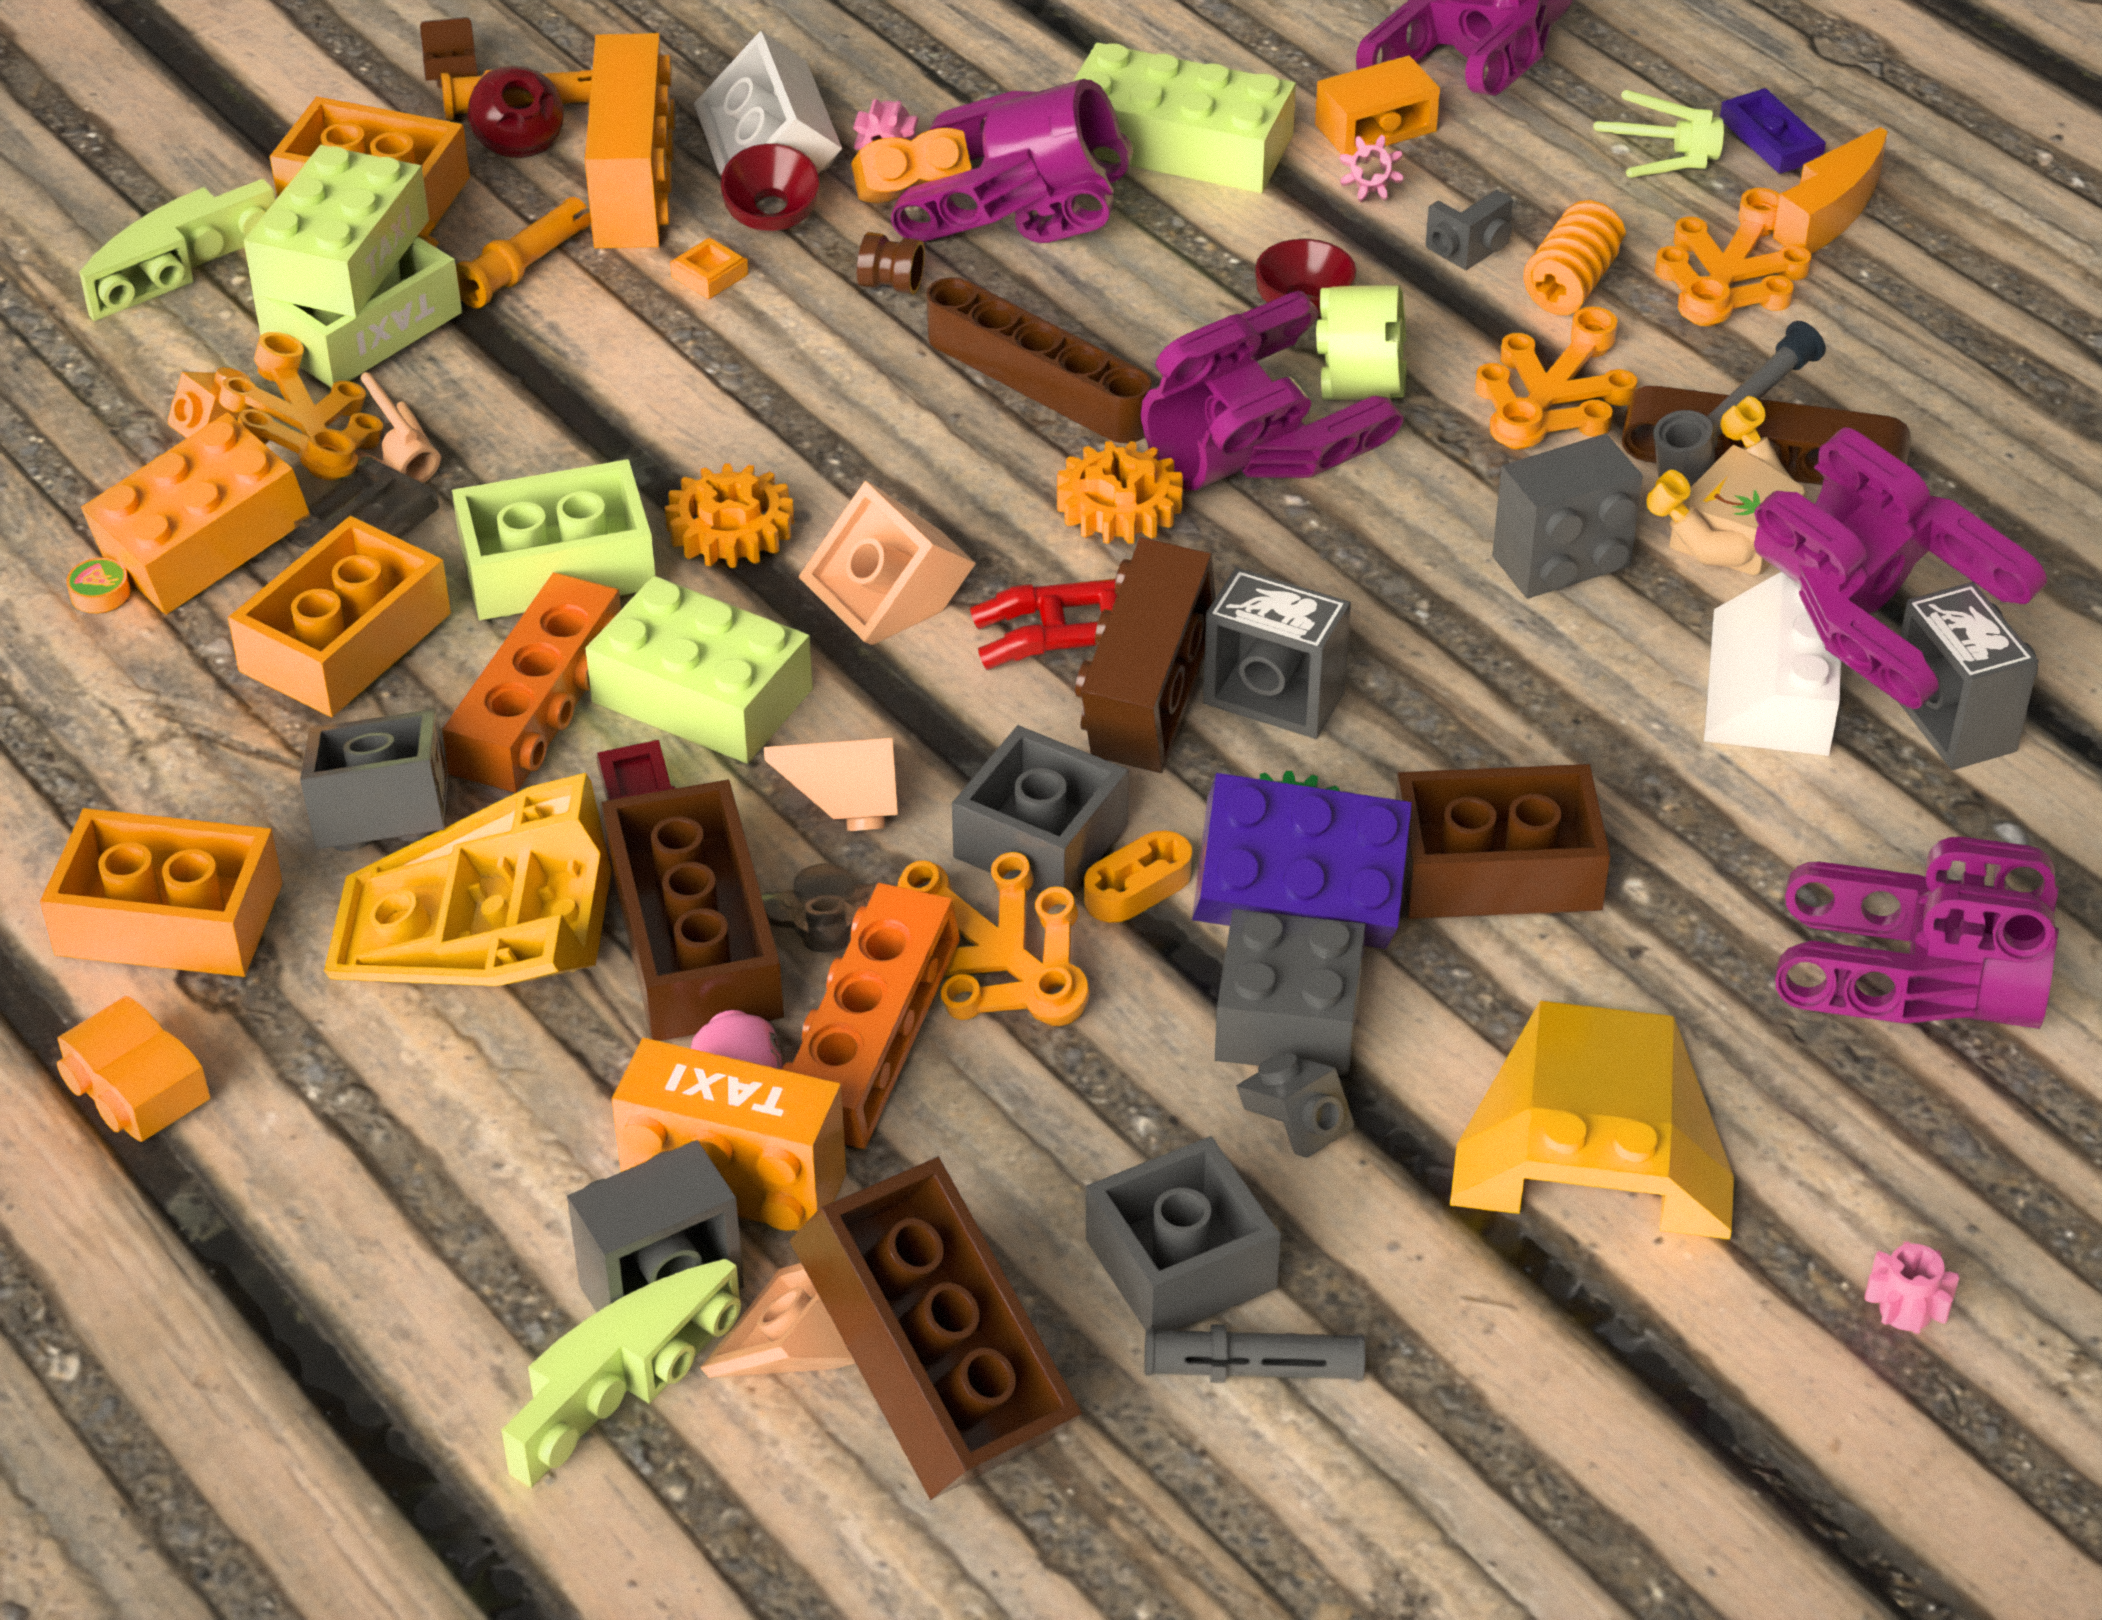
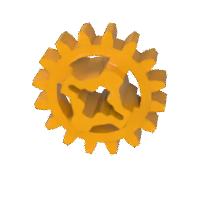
[1057,441,1183,544]
[665,463,794,568]

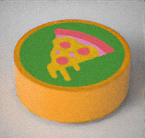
[66,558,131,613]

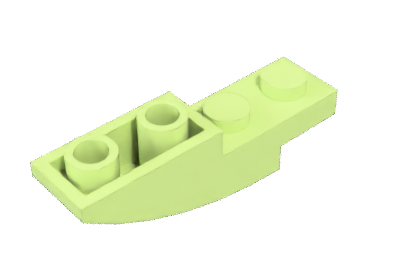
[80,179,275,321]
[502,1259,741,1488]

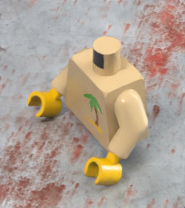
[1646,396,1807,575]

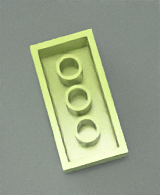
[1073,42,1296,193]

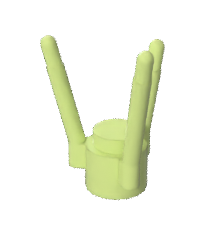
[1593,90,1724,178]

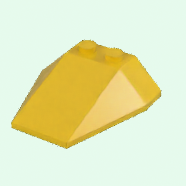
[324,773,612,986]
[1450,1001,1734,1239]

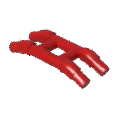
[970,578,1117,670]

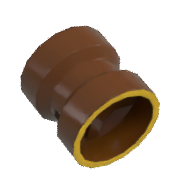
[857,232,925,295]

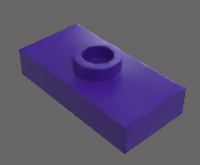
[1720,88,1826,174]

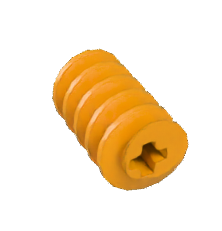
[1523,200,1626,315]

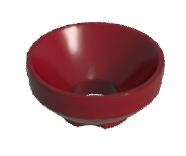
[467,66,564,158]
[721,143,819,231]
[1255,238,1356,319]

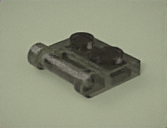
[285,456,439,548]

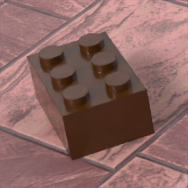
[1075,537,1216,774]
[1395,764,1610,919]

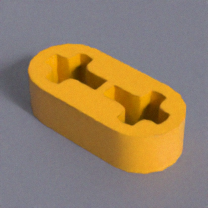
[1084,830,1192,923]

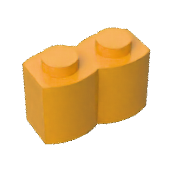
[851,128,972,203]
[57,996,211,1142]

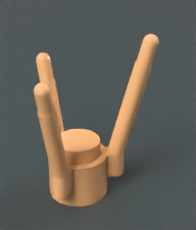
[354,372,442,485]

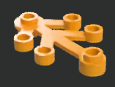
[1654,188,1811,326]
[1475,307,1637,449]
[219,332,383,481]
[898,852,1090,1026]

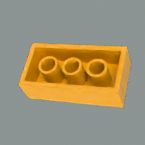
[585,33,676,248]

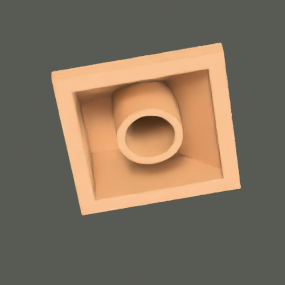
[799,481,976,645]
[764,738,898,831]
[700,1263,856,1378]

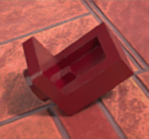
[597,740,676,801]

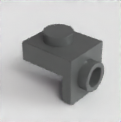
[1426,190,1513,271]
[1236,1054,1354,1158]

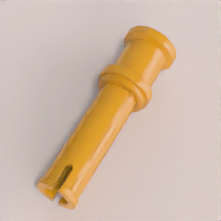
[441,69,592,120]
[456,197,591,309]

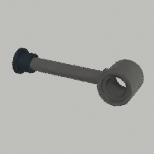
[1653,320,1826,487]

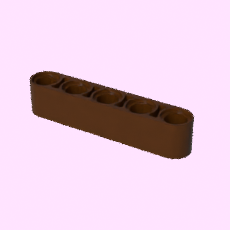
[926,277,1152,443]
[1622,386,1911,485]

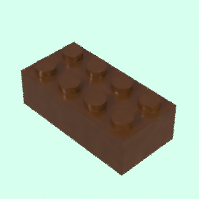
[602,779,784,1041]
[789,1156,1082,1500]

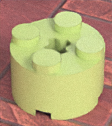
[1316,284,1407,401]

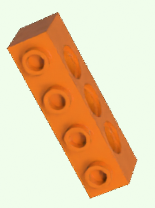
[442,572,621,793]
[781,882,960,1149]

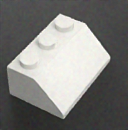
[694,31,842,177]
[1704,572,1841,756]

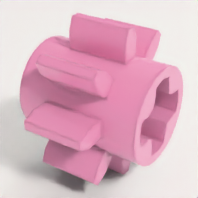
[853,99,918,150]
[1339,135,1404,202]
[1865,1242,1959,1333]

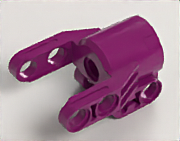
[1356,0,1573,96]
[891,79,1133,243]
[1141,291,1404,491]
[1754,427,2047,709]
[1775,837,2059,1029]

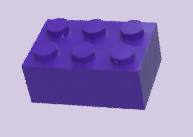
[1192,773,1412,949]

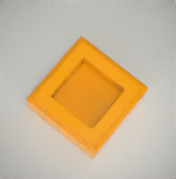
[670,237,748,299]

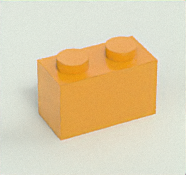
[1315,55,1440,156]

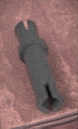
[1144,1324,1365,1383]

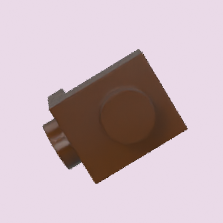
[420,17,478,88]

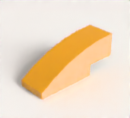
[1773,127,1888,254]

